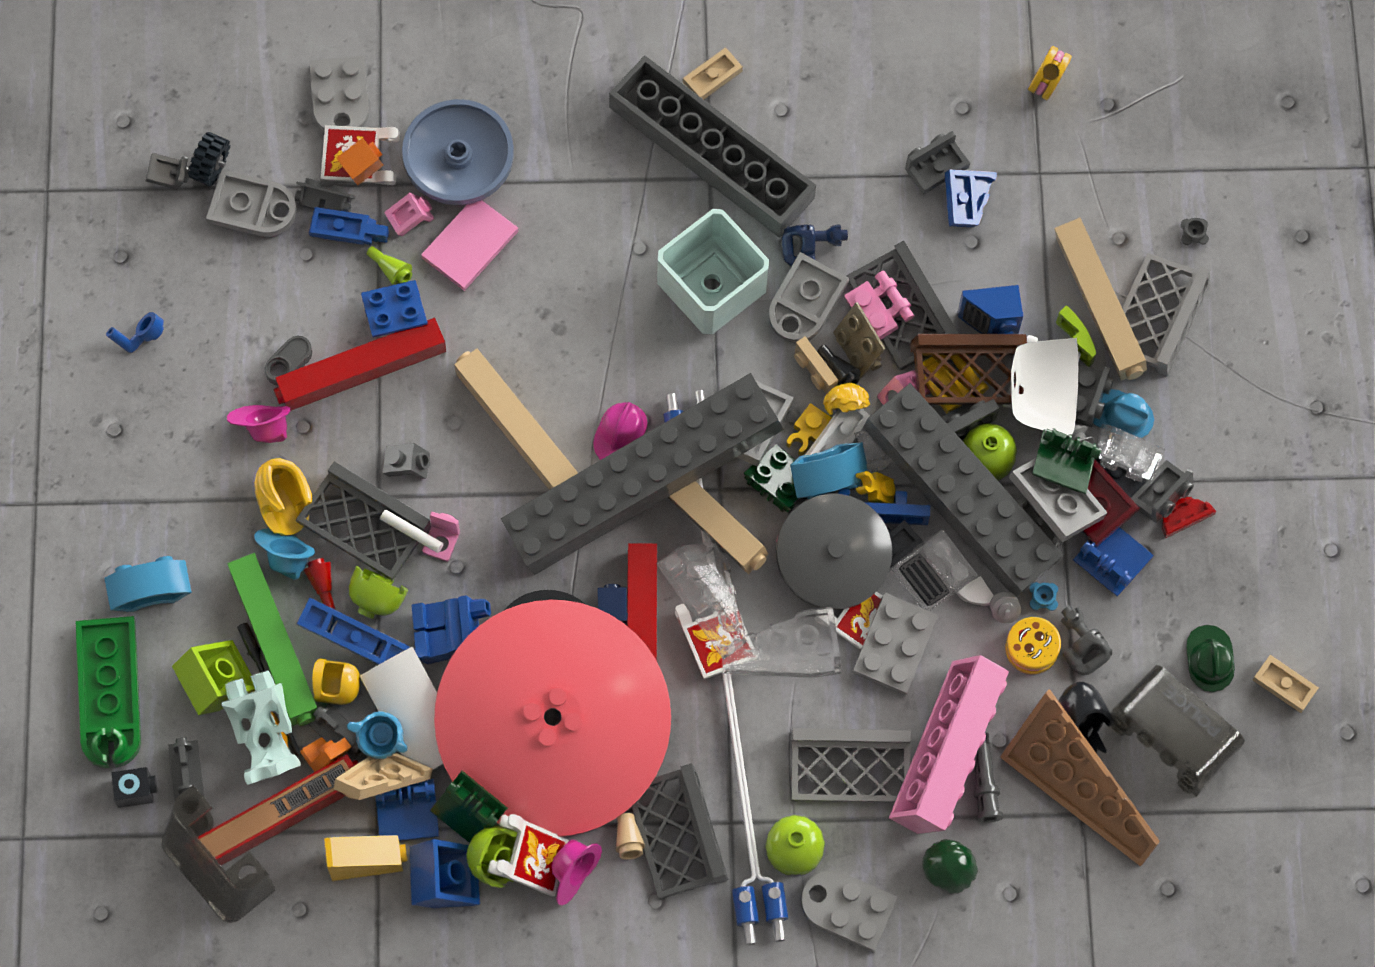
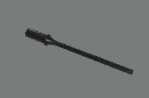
[237,622,301,756]

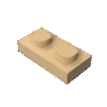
[683,47,743,99]
[794,337,838,394]
[1253,655,1319,713]

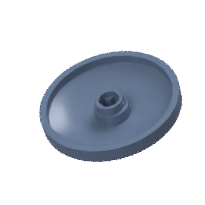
[402,99,514,205]

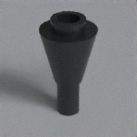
[817,344,861,385]

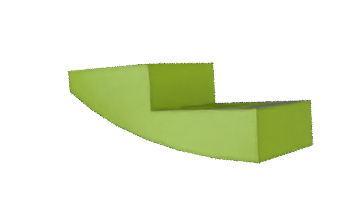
[1056,305,1096,367]

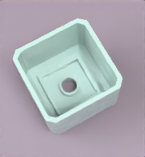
[657,209,769,334]

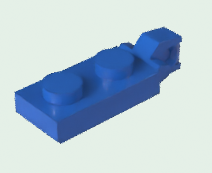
[309,207,389,245]

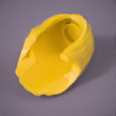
[254,458,312,536]

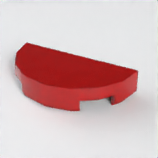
[1162,496,1216,539]

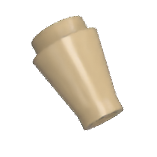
[616,813,645,860]

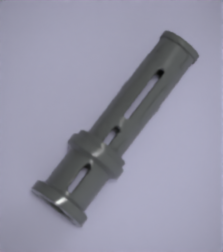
[974,732,1003,823]

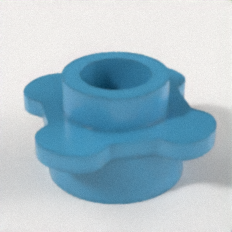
[1029,582,1058,611]

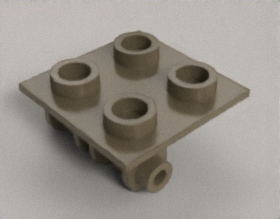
[833,302,885,378]

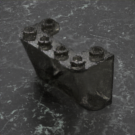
[1111,665,1245,797]
[161,785,276,923]

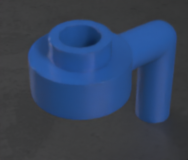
[106,312,164,353]

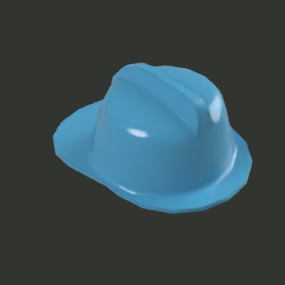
[1094,389,1154,440]
[254,528,315,580]

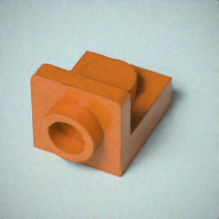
[300,737,352,772]

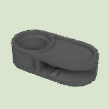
[265,335,313,385]

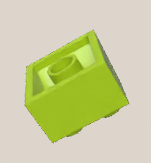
[172,640,256,715]

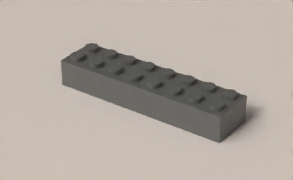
[609,55,816,238]
[863,383,1064,597]

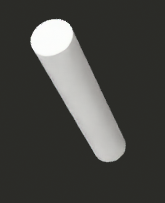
[380,510,444,553]

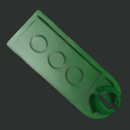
[76,616,141,768]

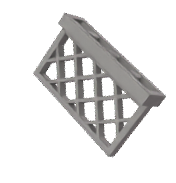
[1104,253,1210,376]
[791,728,911,802]

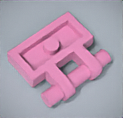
[844,271,914,340]

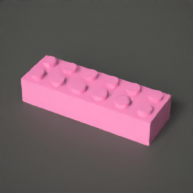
[889,655,1009,834]

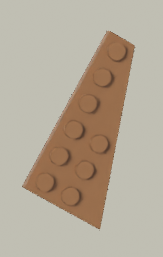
[1000,689,1160,867]

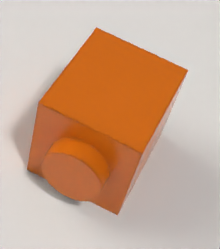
[336,138,384,186]

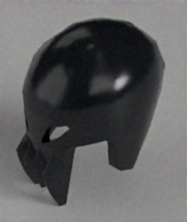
[1058,682,1114,754]

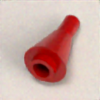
[303,558,336,610]

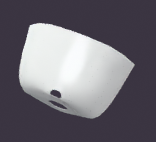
[1011,338,1078,435]

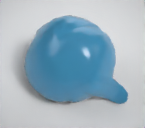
[347,711,408,759]

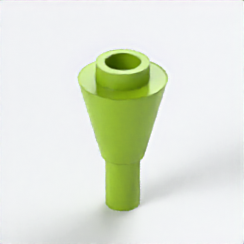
[366,246,412,285]

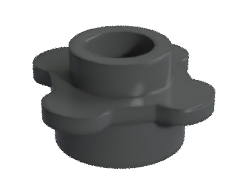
[1180,218,1209,245]

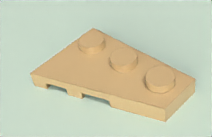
[334,752,433,800]

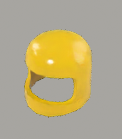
[312,658,360,705]

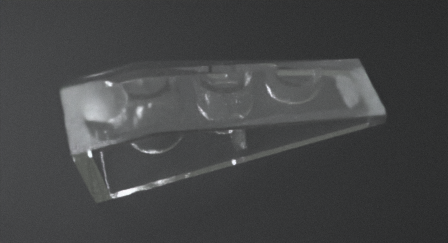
[657,541,747,659]
[720,606,841,678]

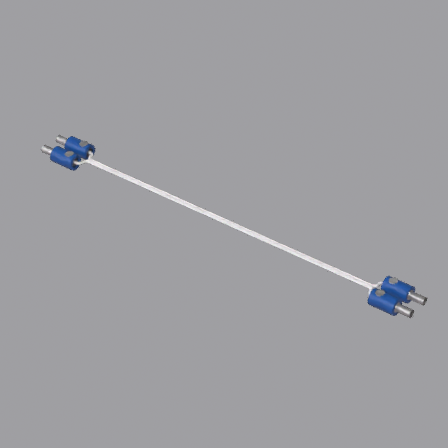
[663,390,789,946]

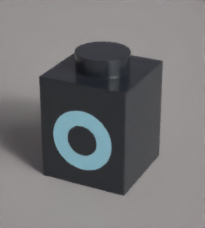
[111,767,158,808]

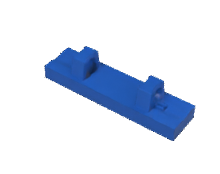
[838,488,930,525]
[296,598,415,665]

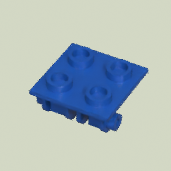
[361,280,428,338]
[1073,528,1154,597]
[375,779,439,841]

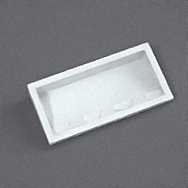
[360,647,444,771]

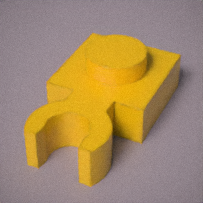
[786,403,832,456]
[856,471,895,504]

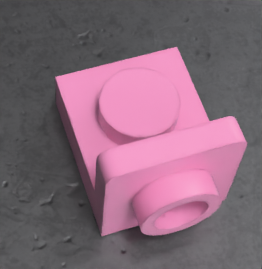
[384,193,434,236]

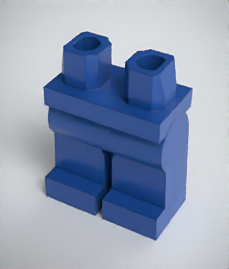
[411,595,491,665]

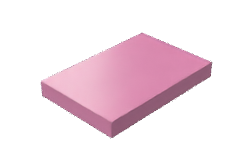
[421,200,518,291]

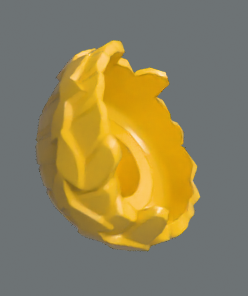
[823,383,870,415]

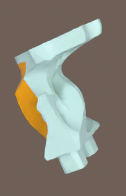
[222,671,301,785]

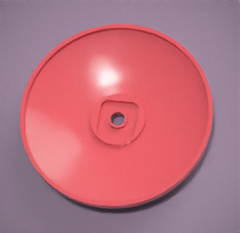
[434,600,671,836]

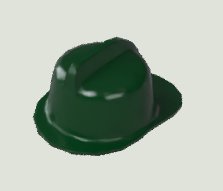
[1186,625,1235,692]

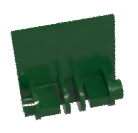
[1032,428,1101,495]
[744,444,799,513]
[430,771,508,843]

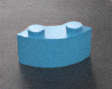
[790,442,868,500]
[104,556,192,612]

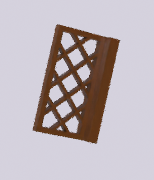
[910,334,1027,405]

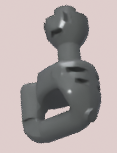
[1061,606,1113,675]

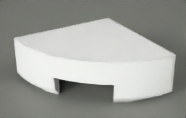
[956,576,994,606]

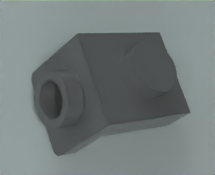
[145,153,190,190]
[382,443,430,479]

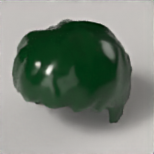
[922,839,978,894]

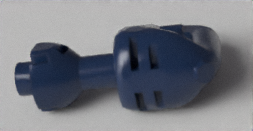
[782,224,848,267]

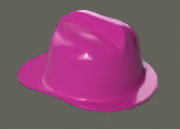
[593,402,648,460]
[227,405,291,443]
[552,840,602,906]

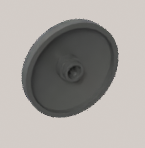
[776,494,892,610]

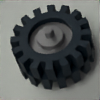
[188,132,230,186]

